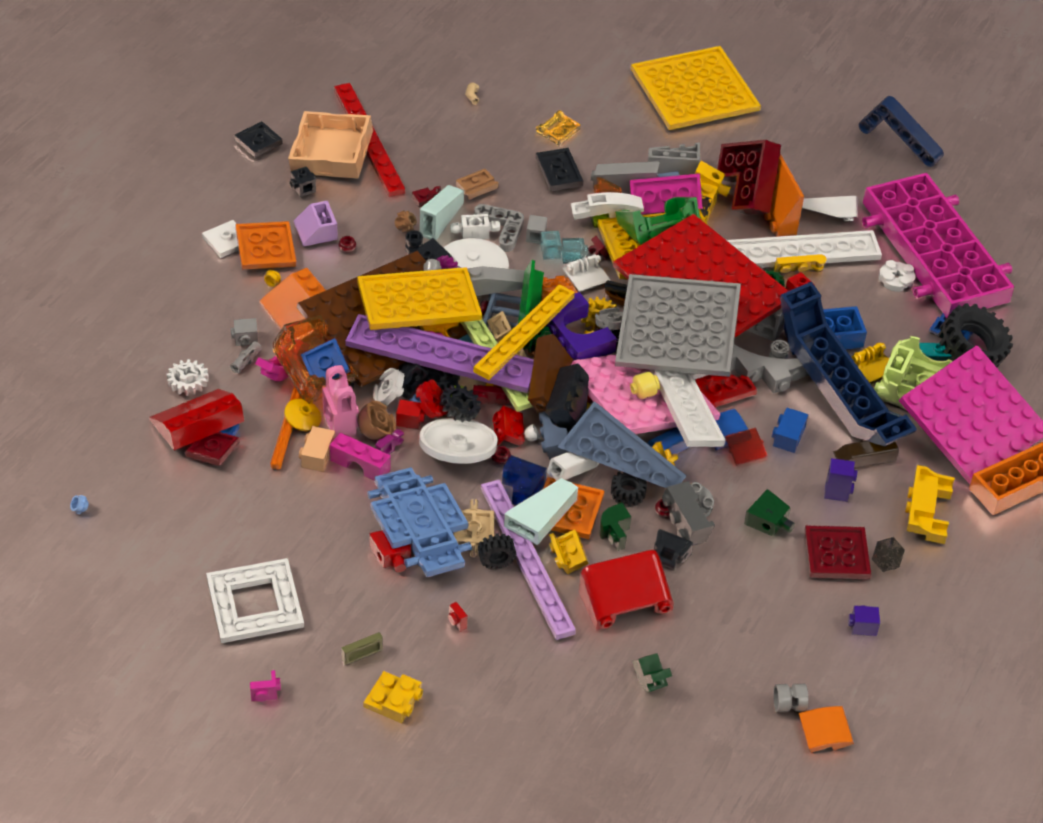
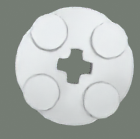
[879,260,915,292]
[373,368,404,406]

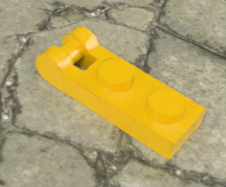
[774,254,827,273]

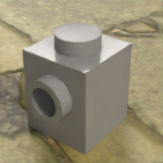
[231,318,258,346]

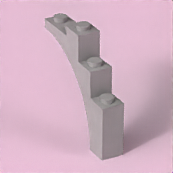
[731,344,809,394]

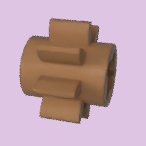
[395,210,417,233]

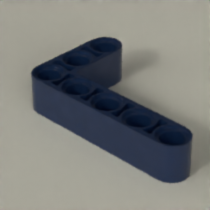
[859,96,944,167]

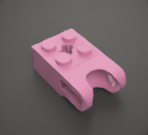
[322,365,359,438]

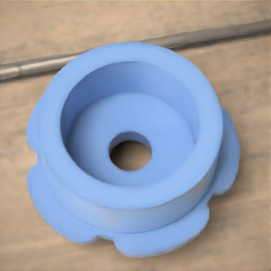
[70,495,89,514]

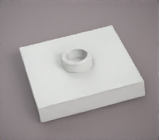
[202,220,239,258]

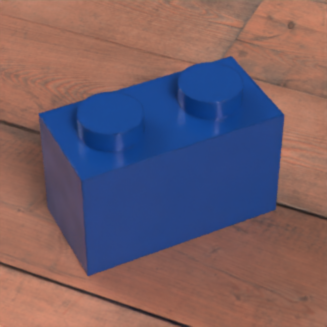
[771,408,809,453]

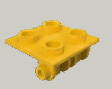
[851,342,889,383]

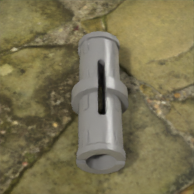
[230,341,262,374]

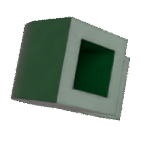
[599,503,631,551]
[632,653,672,692]

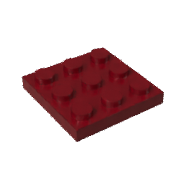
[804,525,871,579]

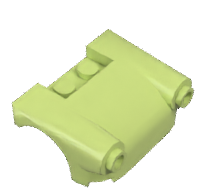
[874,336,953,410]

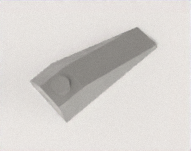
[467,266,525,296]

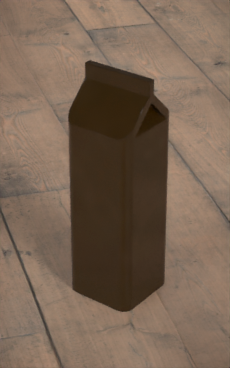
[833,441,899,468]

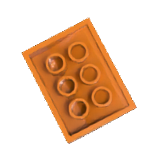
[764,154,804,237]
[259,268,326,343]

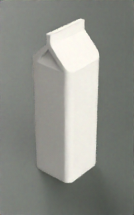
[547,452,600,481]

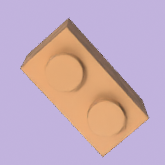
[299,426,335,472]

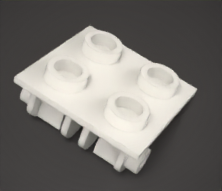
[563,254,611,292]

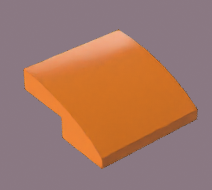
[799,706,854,753]

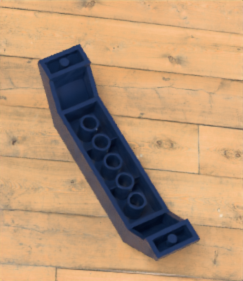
[780,281,917,446]

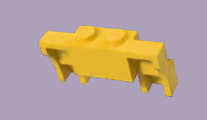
[905,465,955,544]

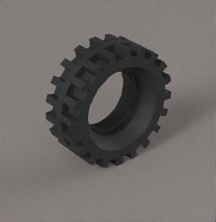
[938,303,1013,368]

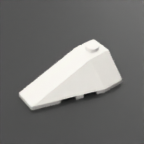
[802,196,858,221]

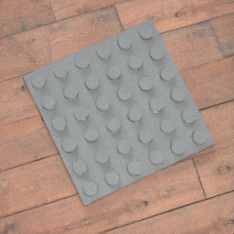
[615,274,741,377]

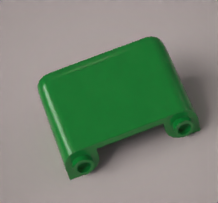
[615,197,700,245]

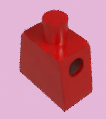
[369,530,411,573]

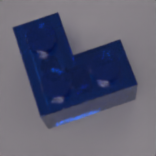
[502,455,547,506]

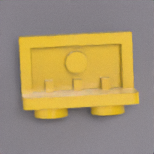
[549,529,589,574]

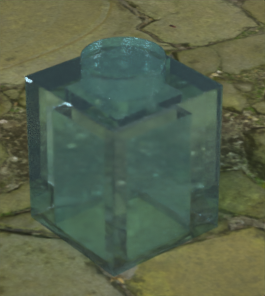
[540,231,562,260]
[561,238,588,264]

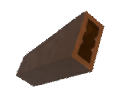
[528,334,573,413]

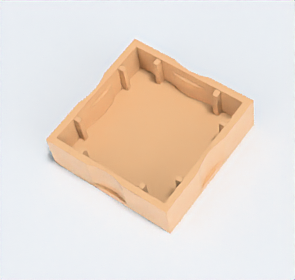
[288,111,373,178]

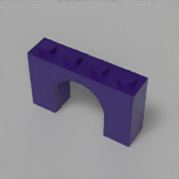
[546,292,617,361]

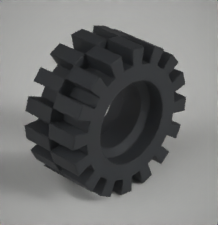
[611,471,647,507]
[478,533,517,569]

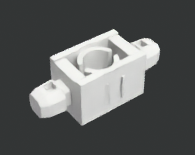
[450,214,500,239]

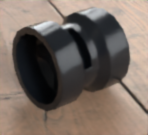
[405,230,423,254]

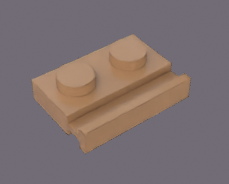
[456,169,499,200]

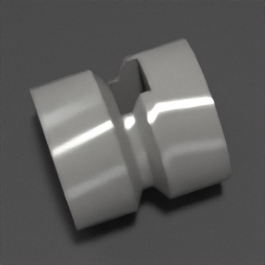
[774,684,808,712]

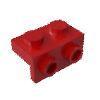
[492,406,525,446]

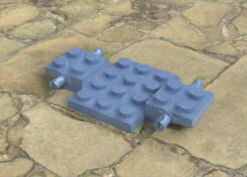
[367,467,472,577]

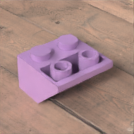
[294,201,338,246]

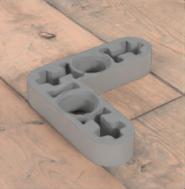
[474,204,524,252]

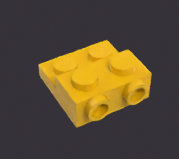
[363,671,423,724]

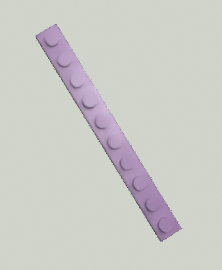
[481,479,576,640]

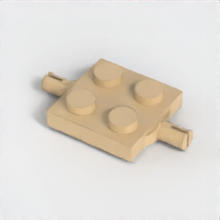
[454,499,494,557]

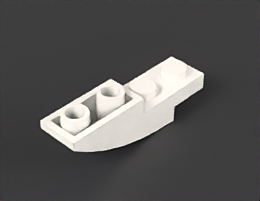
[571,192,644,220]

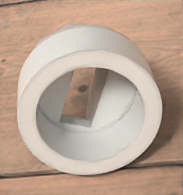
[524,424,540,441]

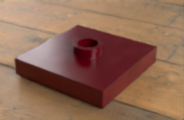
[185,432,240,466]

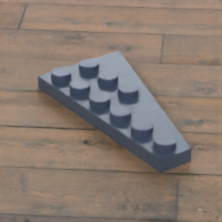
[558,401,687,488]

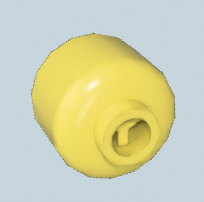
[630,372,660,399]

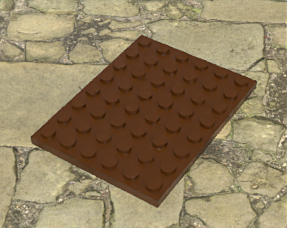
[297,251,468,387]

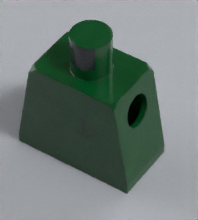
[744,489,795,536]

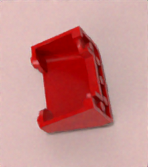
[579,550,674,630]

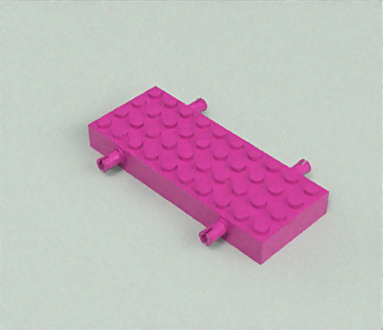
[862,173,1014,318]

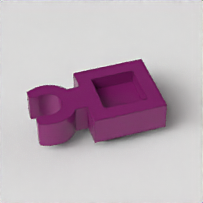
[375,429,404,455]

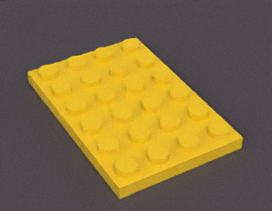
[357,267,482,330]

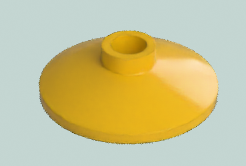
[284,399,322,431]

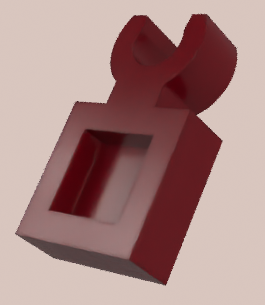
[412,186,441,208]

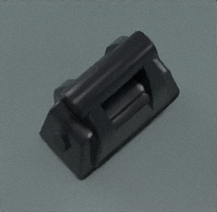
[399,361,429,399]
[654,529,693,570]

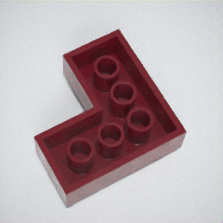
[717,140,781,215]

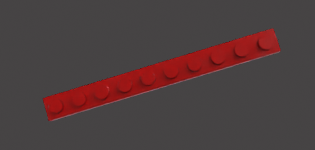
[334,83,405,197]

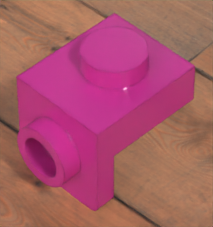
[250,670,281,702]

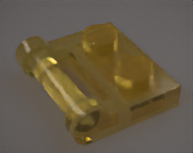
[536,110,581,146]

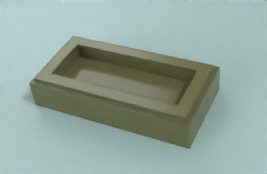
[341,632,383,665]

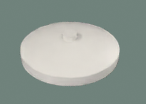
[444,238,509,269]
[419,418,498,464]

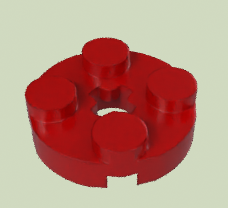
[416,380,447,419]

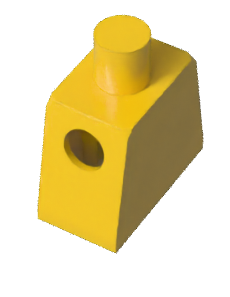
[695,161,731,197]

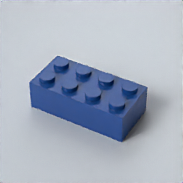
[783,306,867,355]

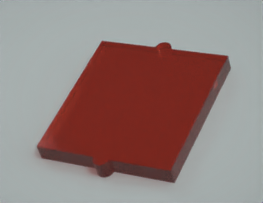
[725,427,767,466]

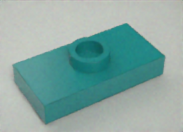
[919,343,952,361]

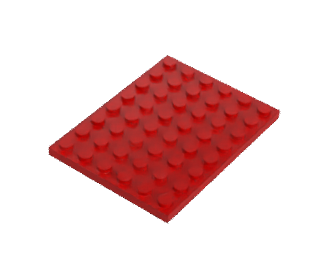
[613,214,788,337]

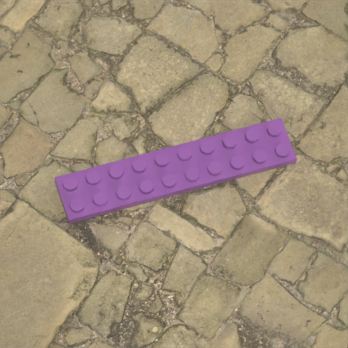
[346,314,534,393]

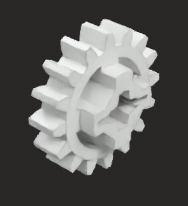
[167,359,209,396]

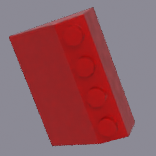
[149,389,244,451]

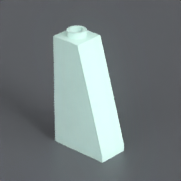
[420,185,464,240]
[504,478,578,545]

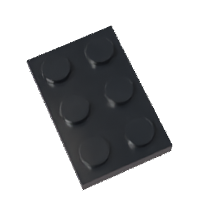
[536,148,584,191]

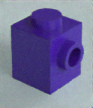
[848,605,880,636]

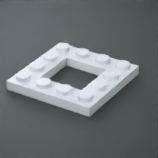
[206,558,304,643]

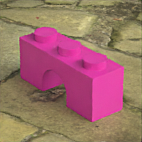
[330,433,391,481]

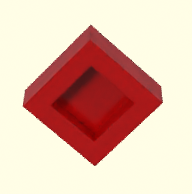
[448,602,468,632]

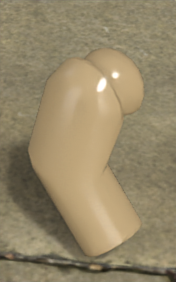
[465,82,479,104]

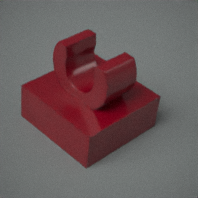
[587,235,610,259]

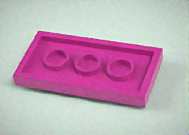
[630,174,703,215]

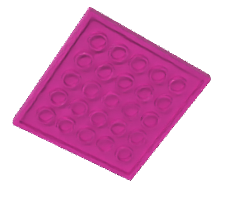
[898,345,1043,484]

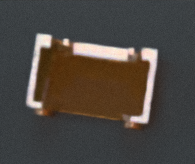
[273,315,358,404]

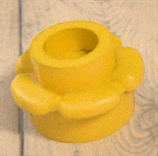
[264,270,281,287]

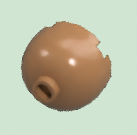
[357,400,396,440]

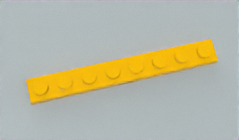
[473,284,575,380]

